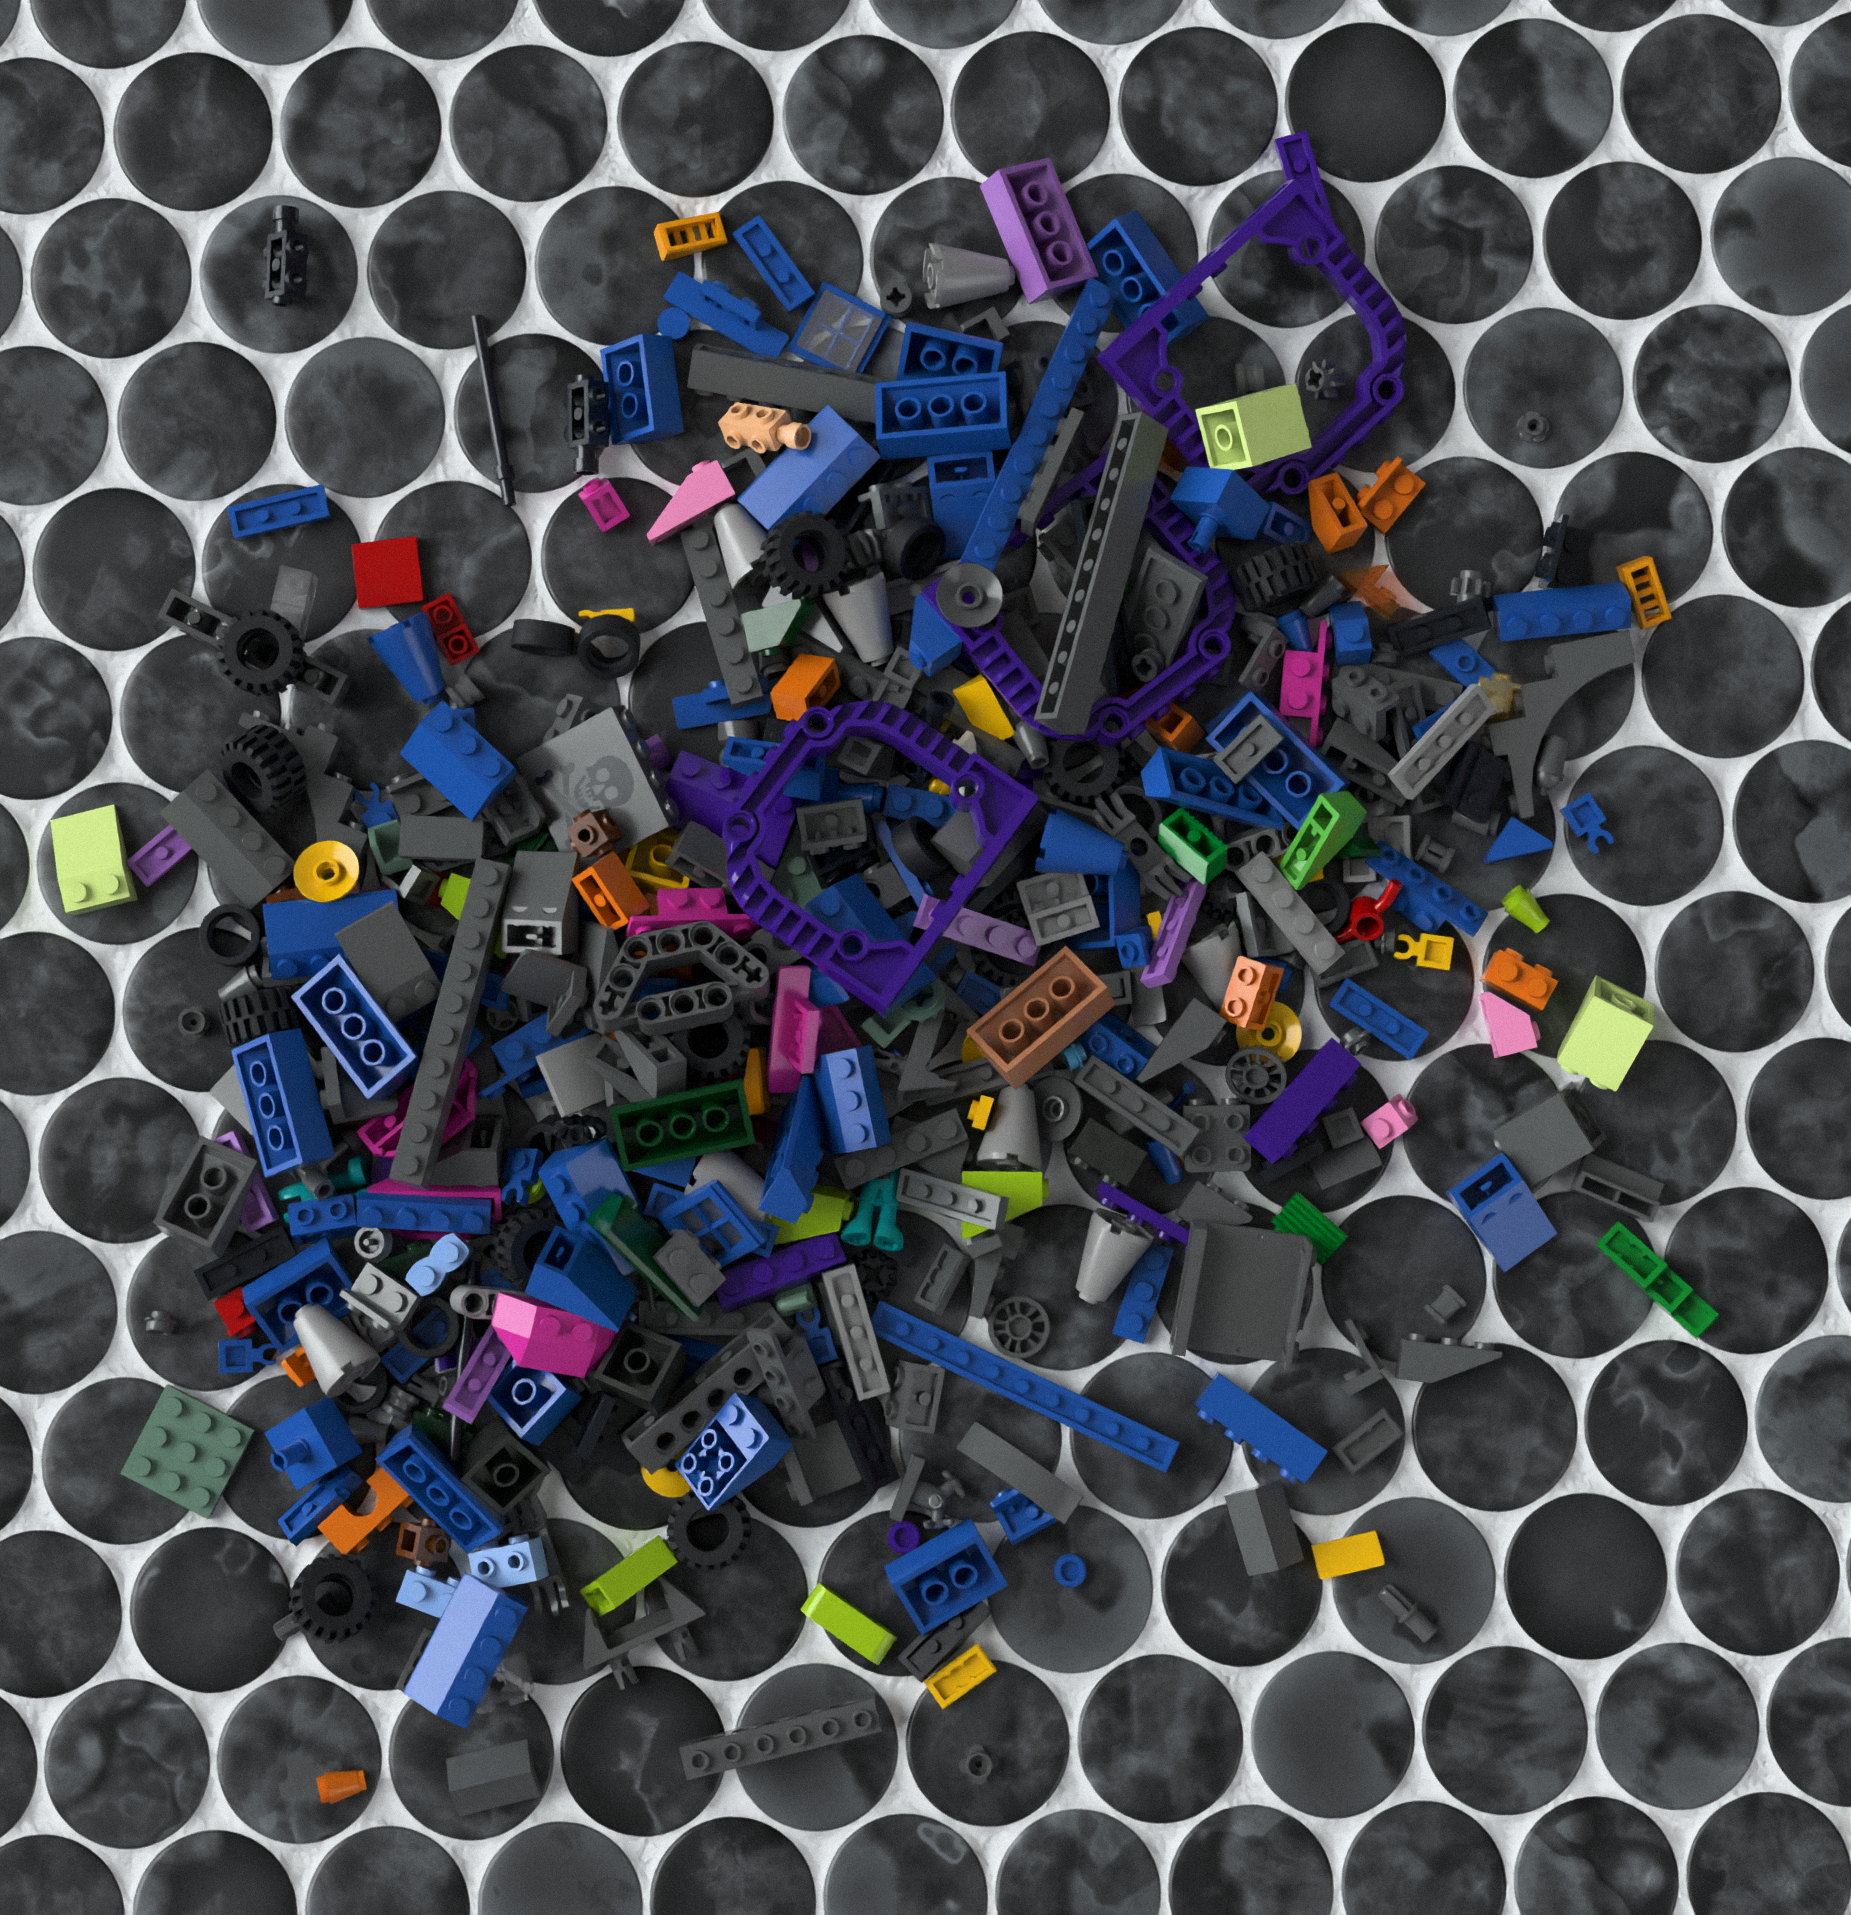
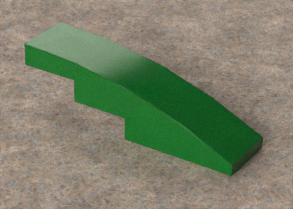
[1596,1221,1719,1340]

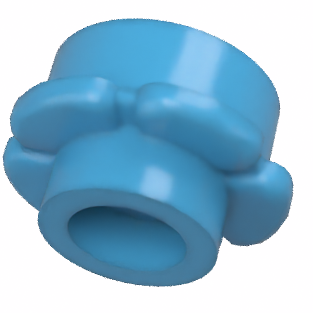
[1060,1042,1087,1071]

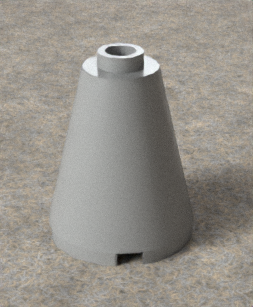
[923,243,1015,309]
[714,502,772,596]
[822,571,894,667]
[1181,922,1243,1012]
[976,1083,1042,1172]
[684,1149,773,1222]
[1075,1208,1154,1304]
[293,1303,381,1398]

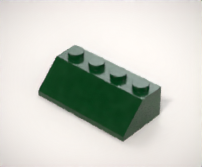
[609,1079,755,1172]
[586,1192,706,1323]

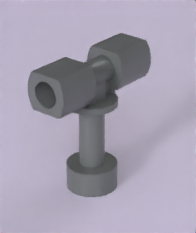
[288,1125,365,1202]

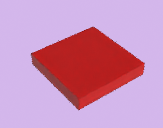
[351,536,425,610]

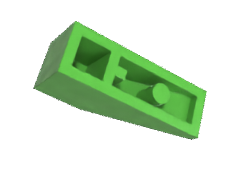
[1277,791,1367,890]

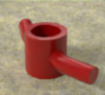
[1331,879,1403,945]

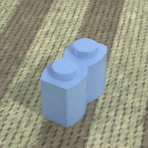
[405,1233,474,1296]

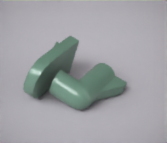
[773,1282,819,1316]

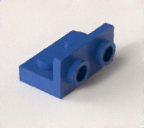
[1079,1011,1157,1082]
[288,1194,360,1246]

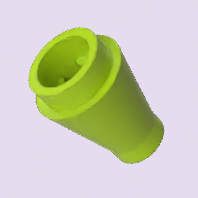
[1501,885,1550,933]

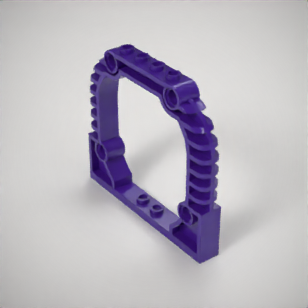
[1096,178,1407,495]
[921,451,1236,747]
[722,700,1039,1016]

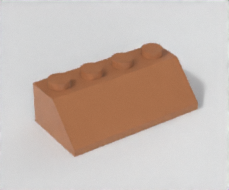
[966,946,1116,1090]

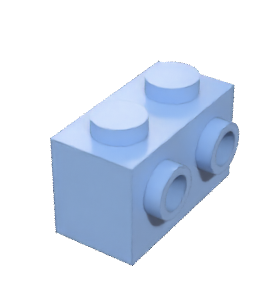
[468,1533,549,1588]
[395,1565,460,1618]

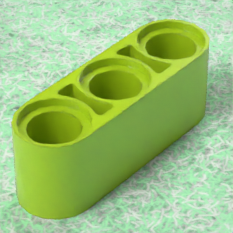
[800,1582,898,1665]

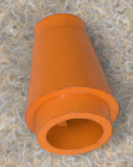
[316,1770,367,1805]

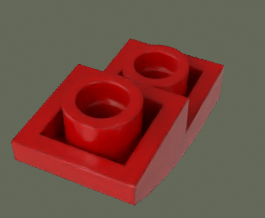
[421,592,480,666]

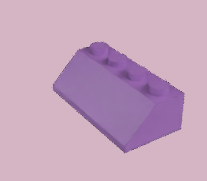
[980,157,1099,304]

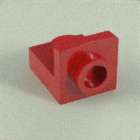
[213,1285,258,1339]

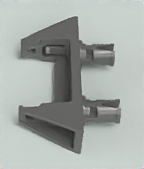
[874,976,977,1104]
[583,1574,707,1690]

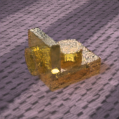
[1478,672,1522,721]

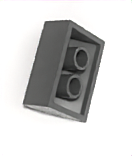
[930,792,1049,888]

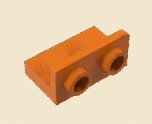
[1354,456,1426,536]
[1219,956,1284,1031]

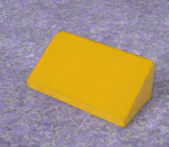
[953,674,1015,740]
[1311,1530,1385,1580]

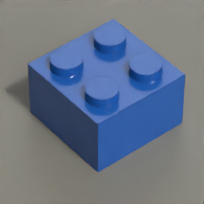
[486,1359,584,1446]

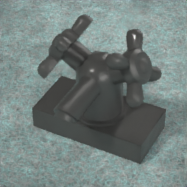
[889,1453,966,1530]

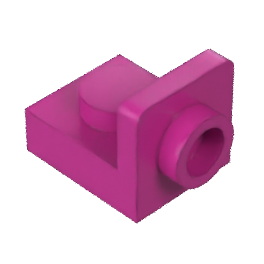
[578,477,630,533]

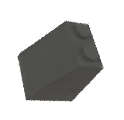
[1492,1081,1607,1188]

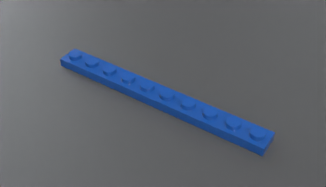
[960,277,1119,573]
[871,1300,1180,1473]

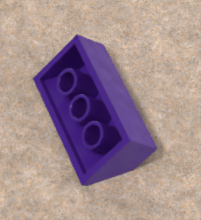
[665,750,803,869]

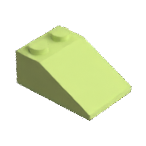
[50,805,138,916]

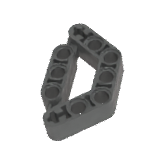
[593,921,771,1036]

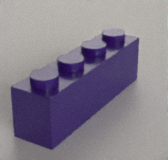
[1243,1038,1361,1164]
[714,1232,846,1315]

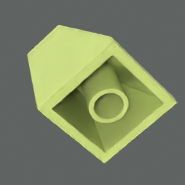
[1195,383,1312,470]
[1557,975,1655,1092]

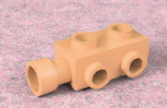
[718,402,811,453]

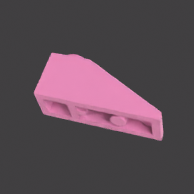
[647,460,737,546]

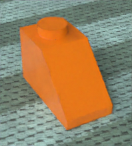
[1308,472,1368,554]

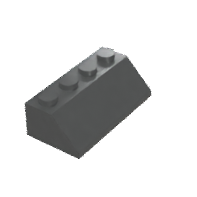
[160,769,296,909]

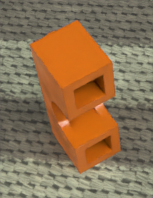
[317,1467,415,1555]

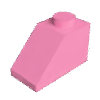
[1478,991,1540,1058]

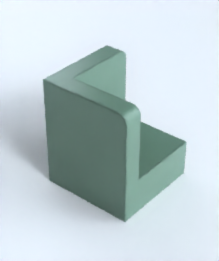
[367,819,414,876]
[861,1011,912,1051]

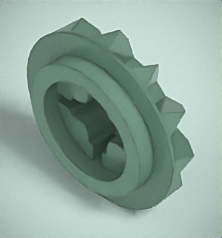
[896,979,947,1024]

